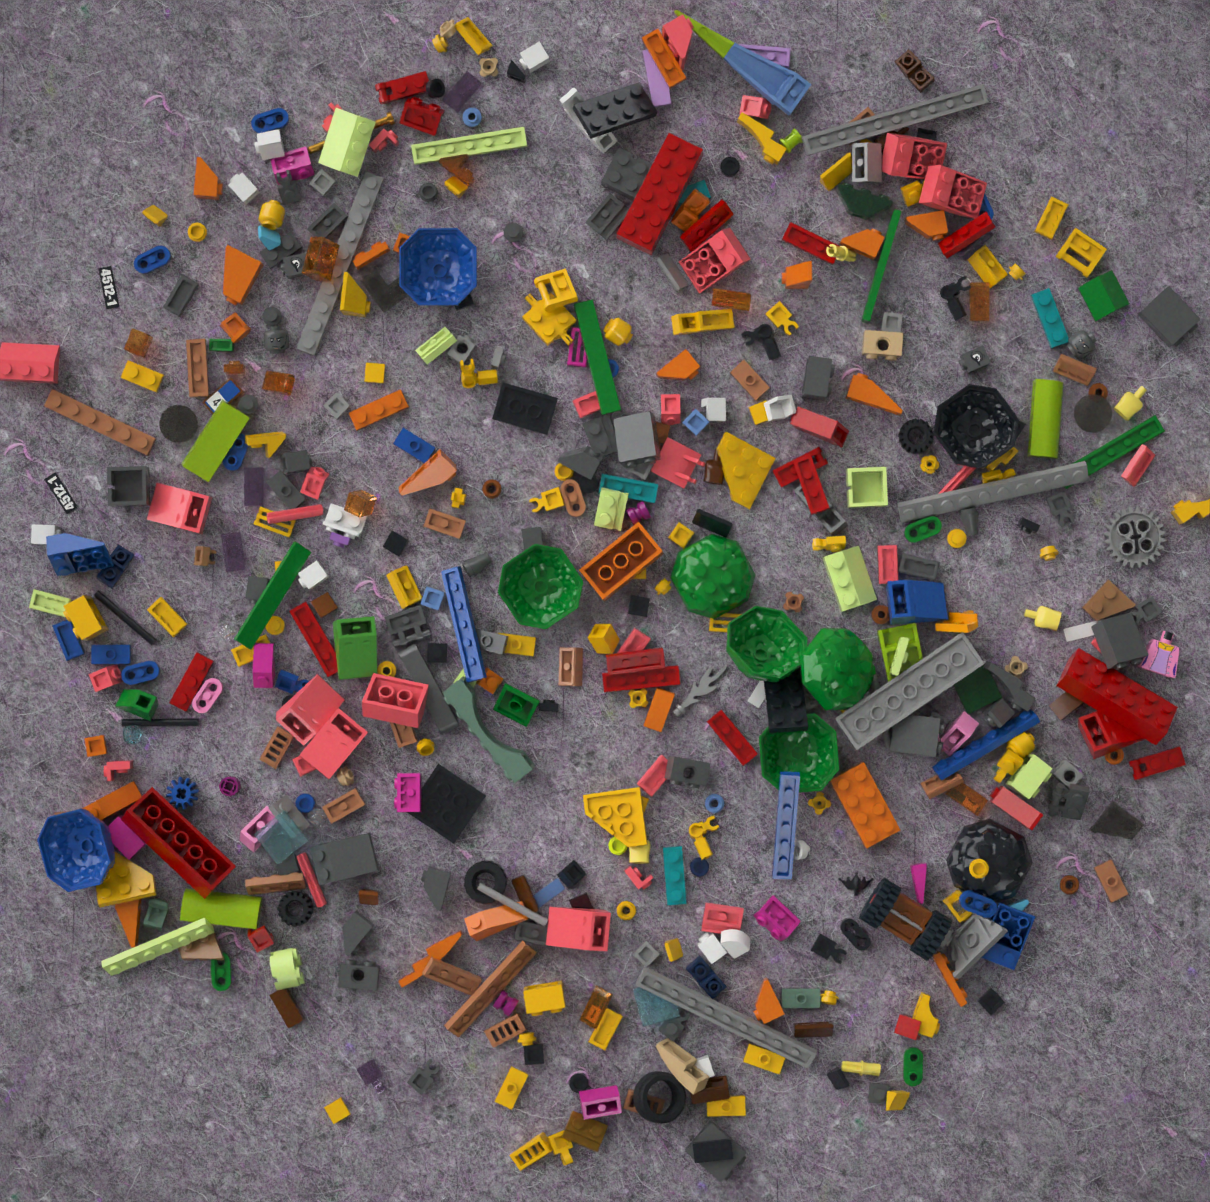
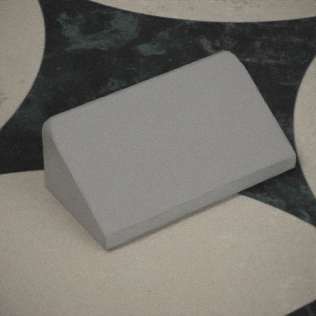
[656,254,688,293]

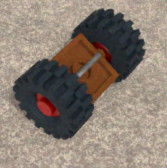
[859,877,952,961]

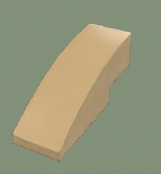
[656,1038,709,1095]

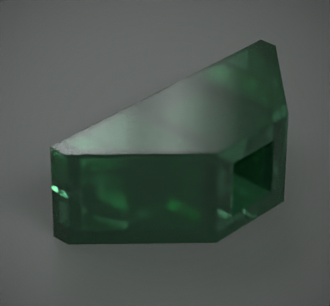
[836,182,893,220]

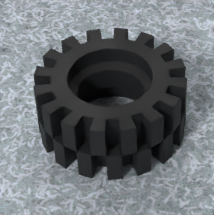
[898,418,934,454]
[277,891,314,927]

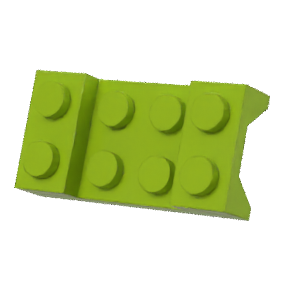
[877,623,923,682]

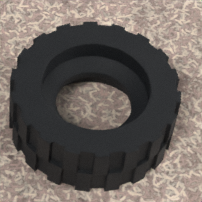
[464,861,507,904]

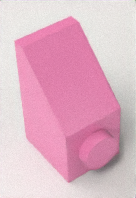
[941,711,979,756]
[240,806,279,853]

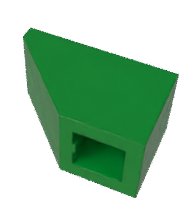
[115,689,159,721]

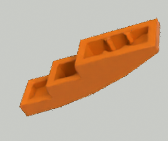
[398,930,463,988]

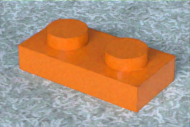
[353,241,390,270]

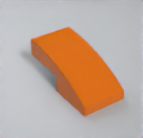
[671,189,710,232]
[643,687,675,732]

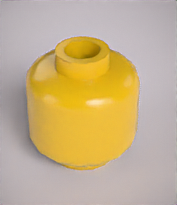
[258,200,285,230]
[603,317,633,346]
[1006,732,1035,759]

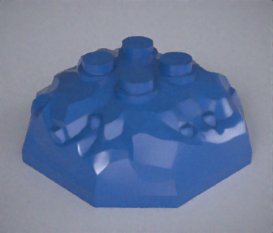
[399,228,477,306]
[37,808,115,892]

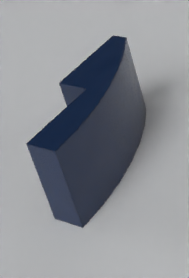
[96,544,134,589]
[686,955,727,999]

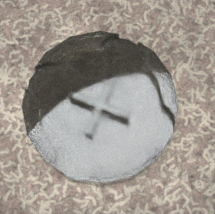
[1073,394,1112,433]
[159,405,198,443]

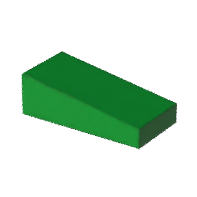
[209,339,234,352]

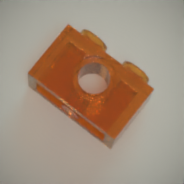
[302,237,340,281]

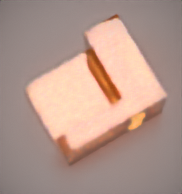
[124,328,153,358]
[344,490,377,518]

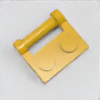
[1055,228,1107,278]
[534,268,578,312]

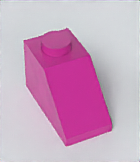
[253,643,275,688]

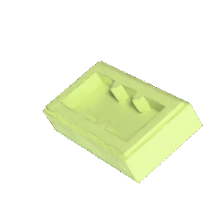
[29,589,72,617]
[889,637,909,676]

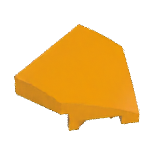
[935,610,979,633]

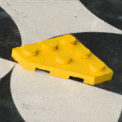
[717,432,776,509]
[583,787,648,847]
[96,851,157,908]

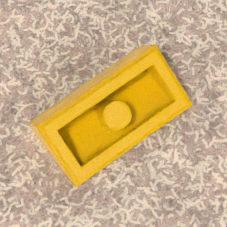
[820,152,852,191]
[967,245,1008,288]
[386,565,422,609]

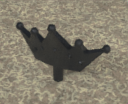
[839,872,873,896]

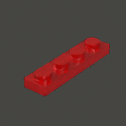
[289,601,338,677]
[602,665,680,692]

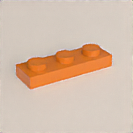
[641,29,686,89]
[349,389,409,431]
[932,950,968,1007]

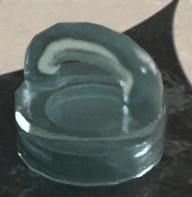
[123,725,142,744]

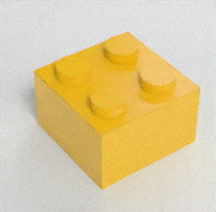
[63,595,109,641]
[523,980,566,1016]

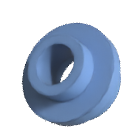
[463,108,482,127]
[705,794,724,813]

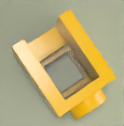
[942,889,972,923]

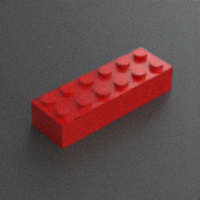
[617,133,703,256]
[1056,647,1178,745]
[121,787,236,899]

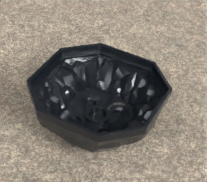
[933,384,1019,469]
[946,818,1033,903]

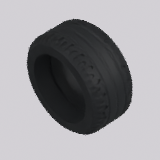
[633,1071,686,1124]

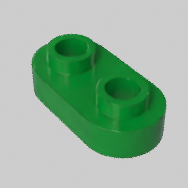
[904,516,942,543]
[211,952,232,991]
[903,1047,923,1086]

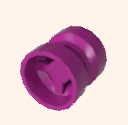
[626,501,651,525]
[219,776,241,796]
[493,990,519,1016]

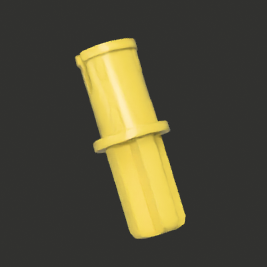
[826,244,857,262]
[841,1060,881,1076]

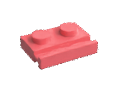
[701,902,744,934]

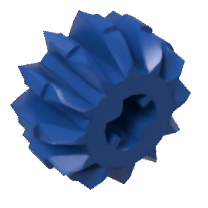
[166,777,199,810]

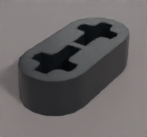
[840,918,871,951]

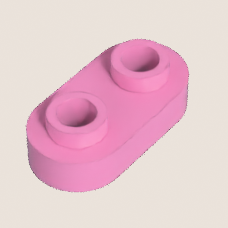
[192,678,223,713]

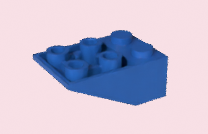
[46,533,114,576]
[886,580,948,625]
[981,902,1036,970]

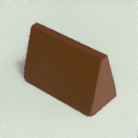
[511,875,539,912]
[269,988,305,1029]
[794,1021,834,1038]
[690,1076,730,1104]

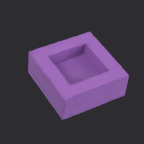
[330,532,352,548]

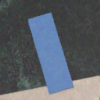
[534,878,565,908]

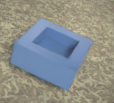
[682,409,709,436]
[420,586,445,611]

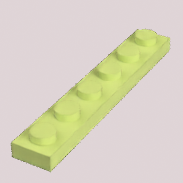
[411,127,527,165]
[101,918,214,976]

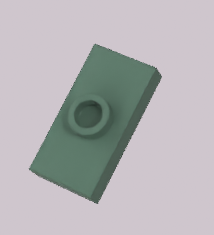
[781,988,820,1008]

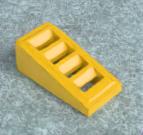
[509,1132,552,1171]

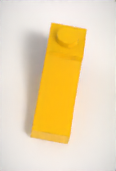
[737,112,787,165]
[671,309,735,335]
[1170,499,1210,524]

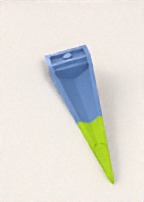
[674,10,812,115]

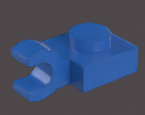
[275,669,309,694]

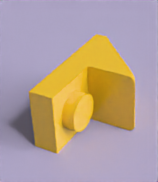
[245,431,286,458]

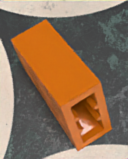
[223,245,263,306]

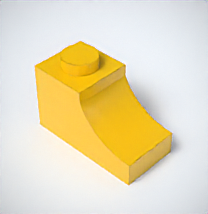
[912,992,940,1038]

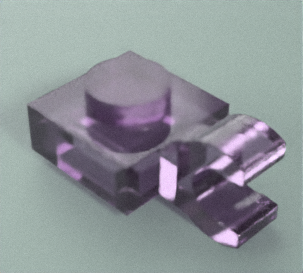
[356,1059,385,1094]

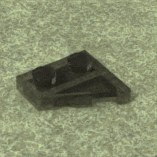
[1090,800,1144,840]

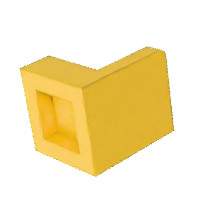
[588,624,620,654]

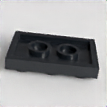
[492,382,558,435]

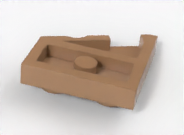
[1082,580,1136,621]
[178,932,225,961]

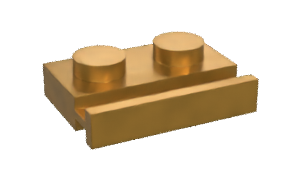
[561,1111,608,1152]

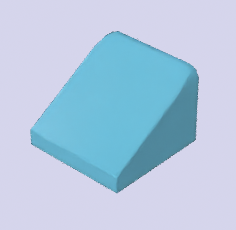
[258,225,281,251]
[1007,898,1029,911]

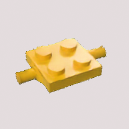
[522,293,576,346]

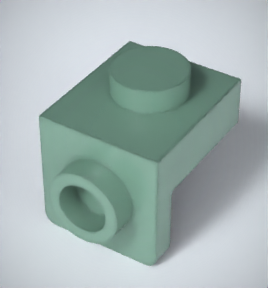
[143,898,169,931]

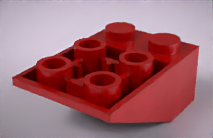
[1078,711,1145,759]

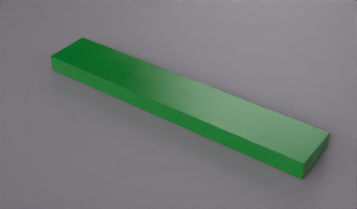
[861,209,902,323]
[574,299,621,415]
[1064,415,1165,490]
[234,542,311,650]

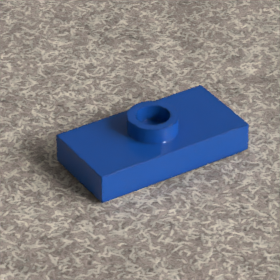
[393,428,436,463]
[91,645,131,664]

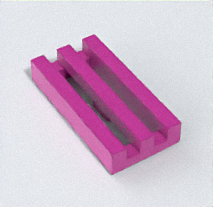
[567,327,587,368]

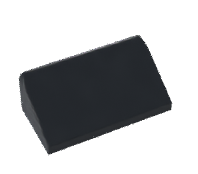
[692,509,733,537]

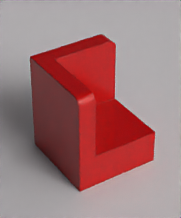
[247,925,274,953]
[894,1014,922,1040]

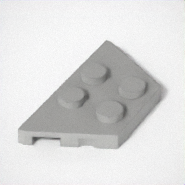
[950,914,1008,979]

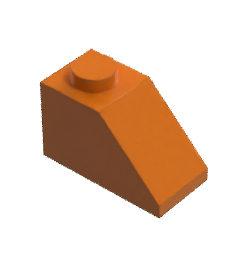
[193,157,223,200]
[904,210,948,241]
[839,228,885,261]
[656,349,700,381]
[753,977,784,1024]

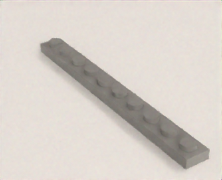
[801,84,988,156]
[296,171,384,356]
[897,461,1089,523]
[636,967,817,1069]

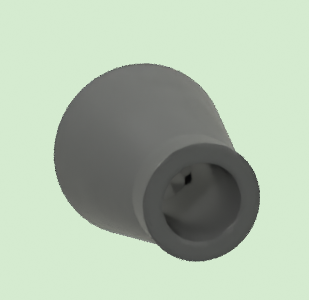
[959,507,978,536]
[462,552,492,577]

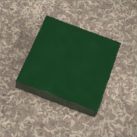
[953,664,1002,714]

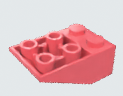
[882,133,947,179]
[919,165,987,219]
[679,228,751,294]
[147,483,212,534]
[276,674,345,746]
[300,708,368,779]
[546,906,611,951]

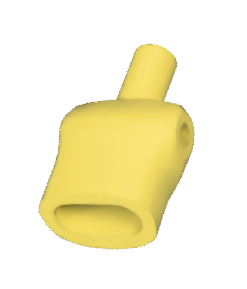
[1113,386,1147,421]
[1024,606,1062,631]
[629,840,651,864]

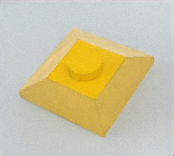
[340,272,371,317]

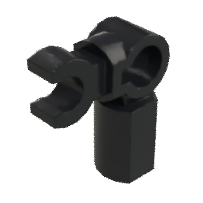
[940,276,972,321]
[742,324,781,361]

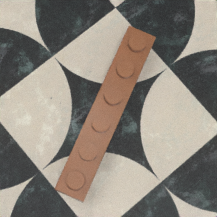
[44,389,156,456]
[444,940,537,1038]

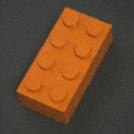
[579,522,664,602]
[830,762,900,848]

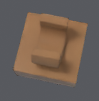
[194,546,216,566]

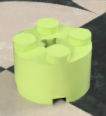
[270,948,305,990]

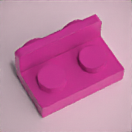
[270,146,315,185]
[394,773,421,813]
[753,895,801,942]

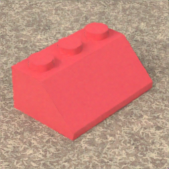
[662,14,694,71]
[0,342,60,384]
[362,673,429,728]

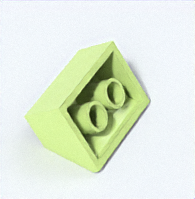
[318,108,376,177]
[823,546,877,612]

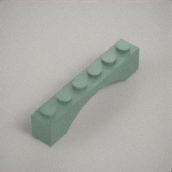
[443,676,535,783]

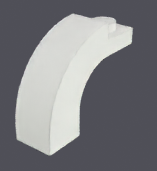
[559,88,617,153]

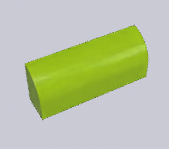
[1027,379,1064,459]
[182,399,250,482]
[180,888,262,929]

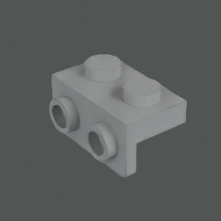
[269,795,310,838]

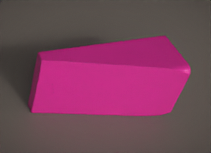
[910,862,927,904]

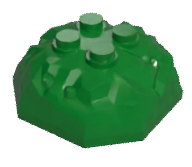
[670,534,756,619]
[498,544,583,629]
[726,606,808,682]
[801,628,876,710]
[759,713,839,793]

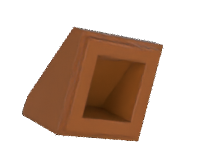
[311,592,338,618]
[359,889,380,905]

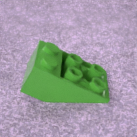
[332,616,377,680]

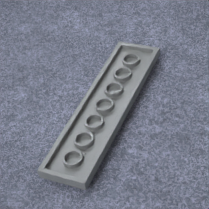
[835,632,985,751]

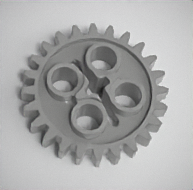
[1102,506,1166,568]

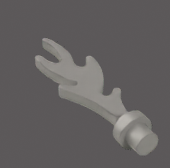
[673,665,727,717]

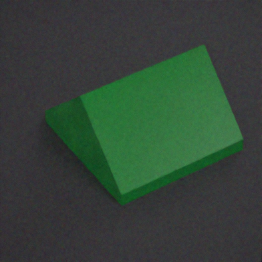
[1078,270,1130,322]
[493,683,540,727]

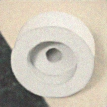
[794,840,810,860]

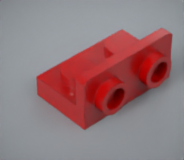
[399,97,445,136]

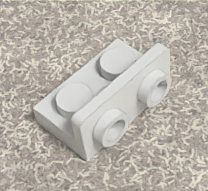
[323,503,368,539]

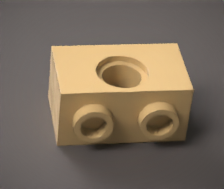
[862,330,903,361]

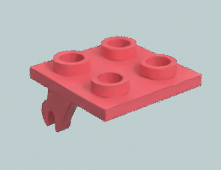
[650,437,706,489]

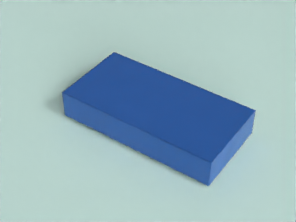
[52,620,85,661]

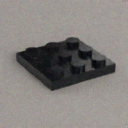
[407,764,486,844]

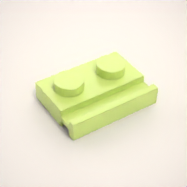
[415,327,457,365]
[594,487,629,531]

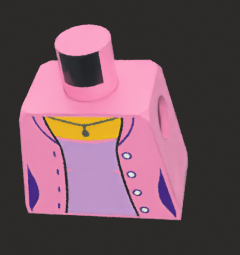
[1137,631,1179,678]

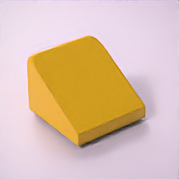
[444,176,468,198]
[142,205,168,227]
[664,938,683,962]
[886,1090,910,1111]

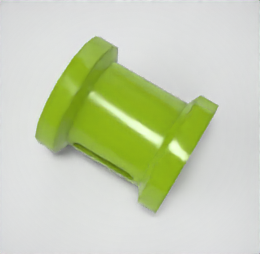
[779,128,803,154]

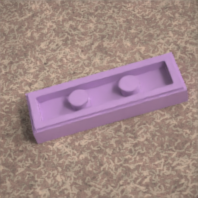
[738,44,791,69]
[643,50,671,108]

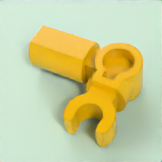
[460,359,498,388]
[688,816,719,860]

